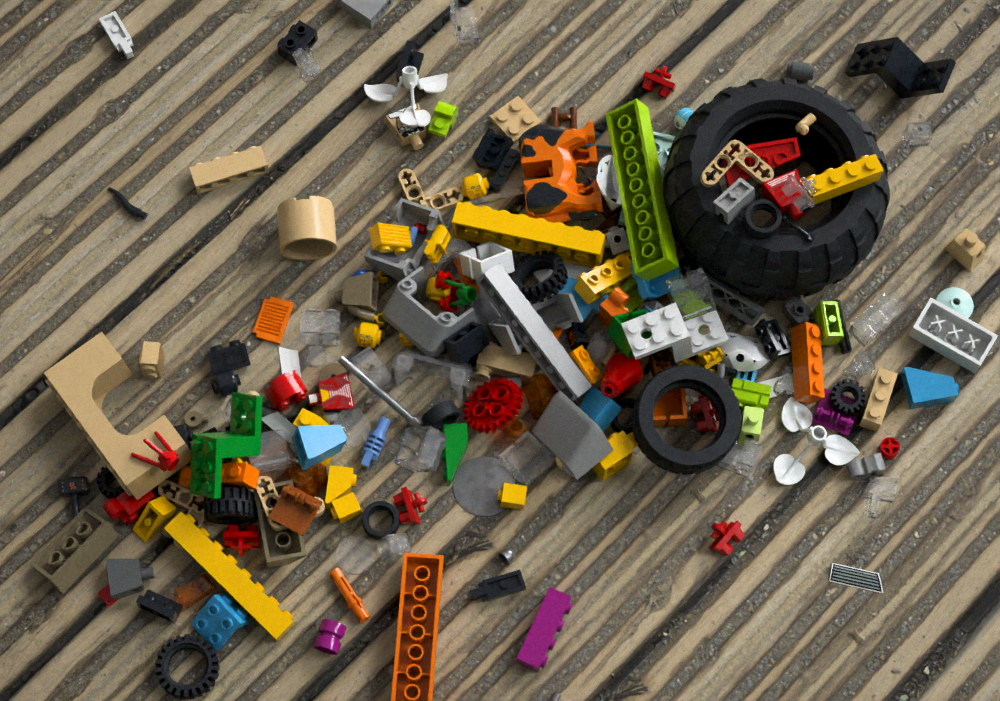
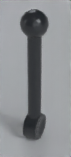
[781,214,815,242]

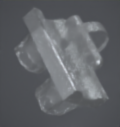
[292,48,321,83]
[781,175,817,212]

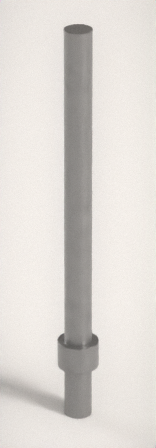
[338,355,429,437]

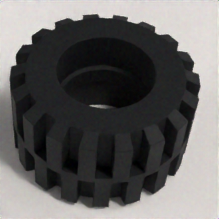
[204,487,254,525]

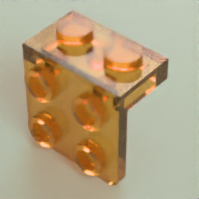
[521,374,576,420]

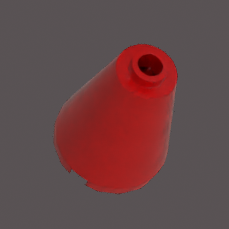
[600,353,643,398]

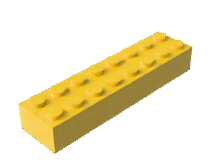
[452,202,605,268]

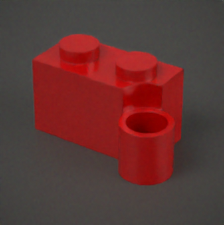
[103,491,156,526]

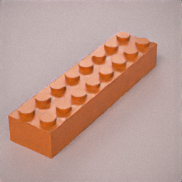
[391,552,444,701]

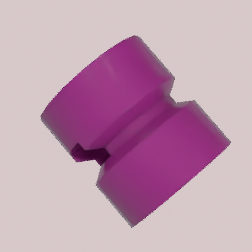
[313,619,346,655]

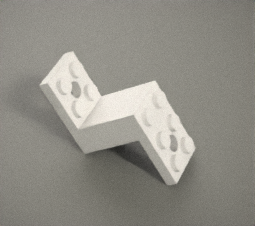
[621,302,729,363]

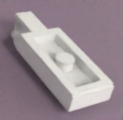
[99,11,134,59]

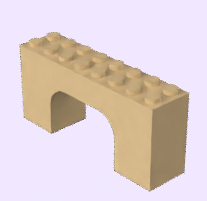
[44,332,191,500]

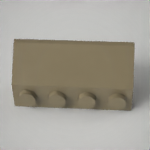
[254,480,306,569]
[30,506,119,593]

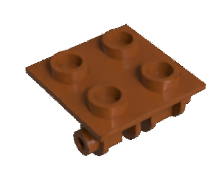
[268,484,323,536]

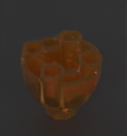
[285,462,328,497]

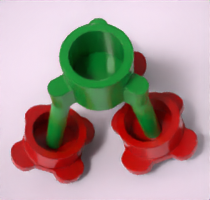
[435,270,477,313]

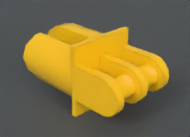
[424,224,452,264]
[695,347,723,369]

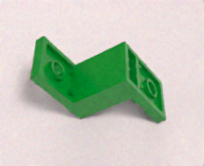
[189,392,263,499]

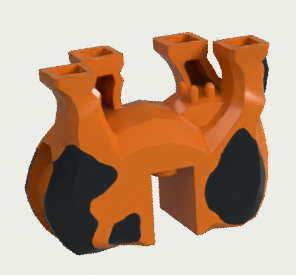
[518,121,603,223]

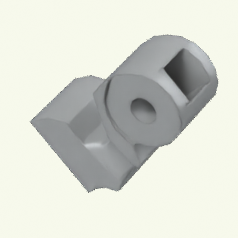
[846,453,886,480]

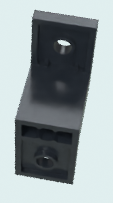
[845,37,956,99]

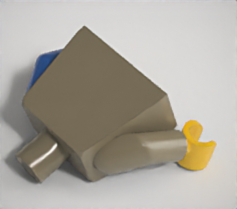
[334,269,388,327]

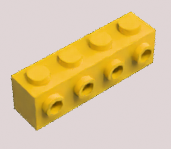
[803,154,884,206]
[574,250,633,305]

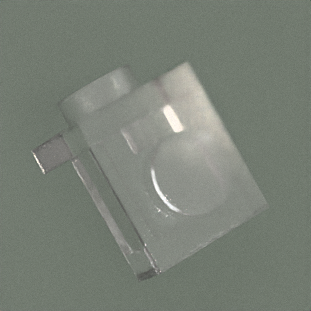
[377,533,411,560]

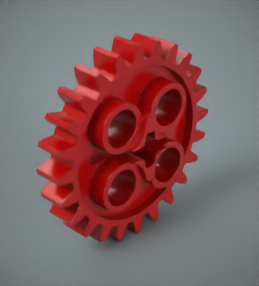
[463,377,524,434]

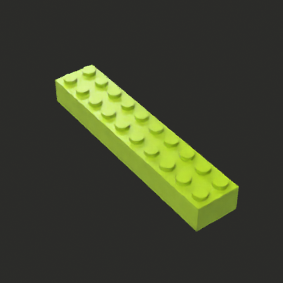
[605,98,679,281]

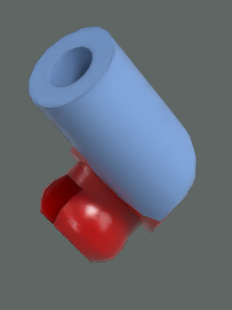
[409,223,427,246]

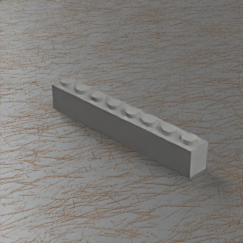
[475,263,592,402]

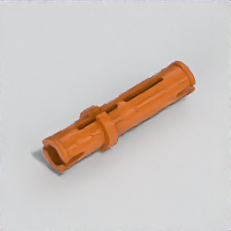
[329,568,371,624]

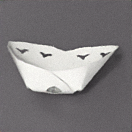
[597,155,622,210]
[715,332,770,372]

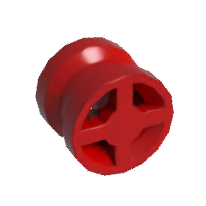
[878,437,900,460]

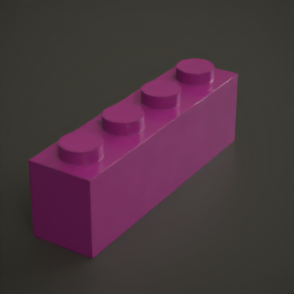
[516,587,573,673]

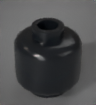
[211,370,241,398]

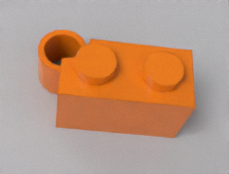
[598,287,630,329]

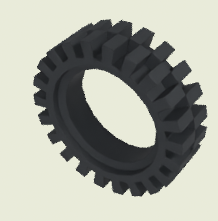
[508,251,568,304]
[155,634,220,700]

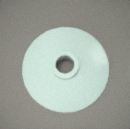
[936,287,974,318]

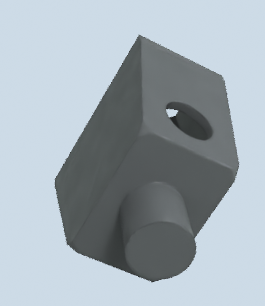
[106,559,155,601]

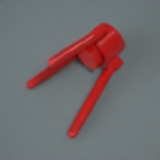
[131,431,179,472]

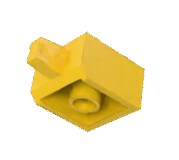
[592,430,638,482]

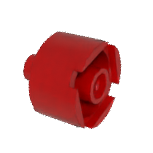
[262,370,308,413]

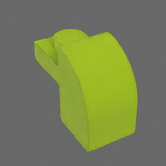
[428,101,458,138]

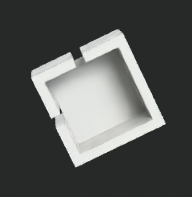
[459,241,515,280]

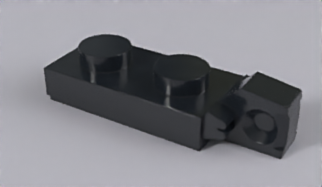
[469,570,526,602]

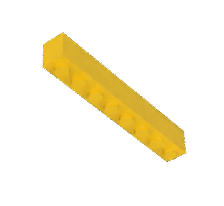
[164,512,295,642]

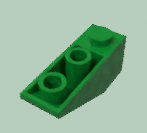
[440,423,468,486]

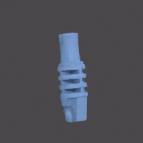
[360,416,391,469]

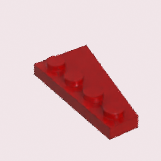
[720,137,801,188]

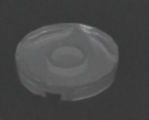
[336,535,375,575]

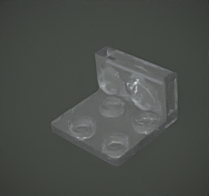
[450,0,479,44]
[249,429,291,473]

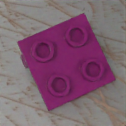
[812,388,856,436]

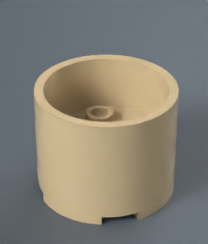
[277,196,337,261]

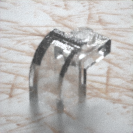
[433,238,473,273]
[586,330,615,369]
[862,477,898,519]

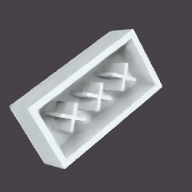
[908,298,998,374]

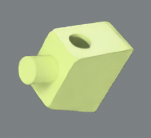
[737,406,764,449]

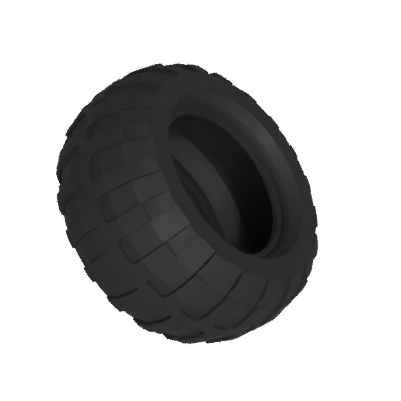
[663,78,890,301]

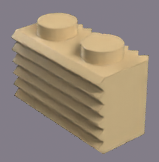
[139,341,165,379]

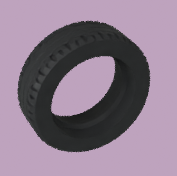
[631,364,742,475]

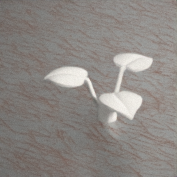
[364,66,448,127]
[773,397,860,485]

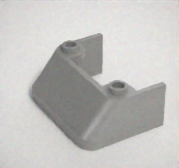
[383,266,475,356]
[488,292,584,355]

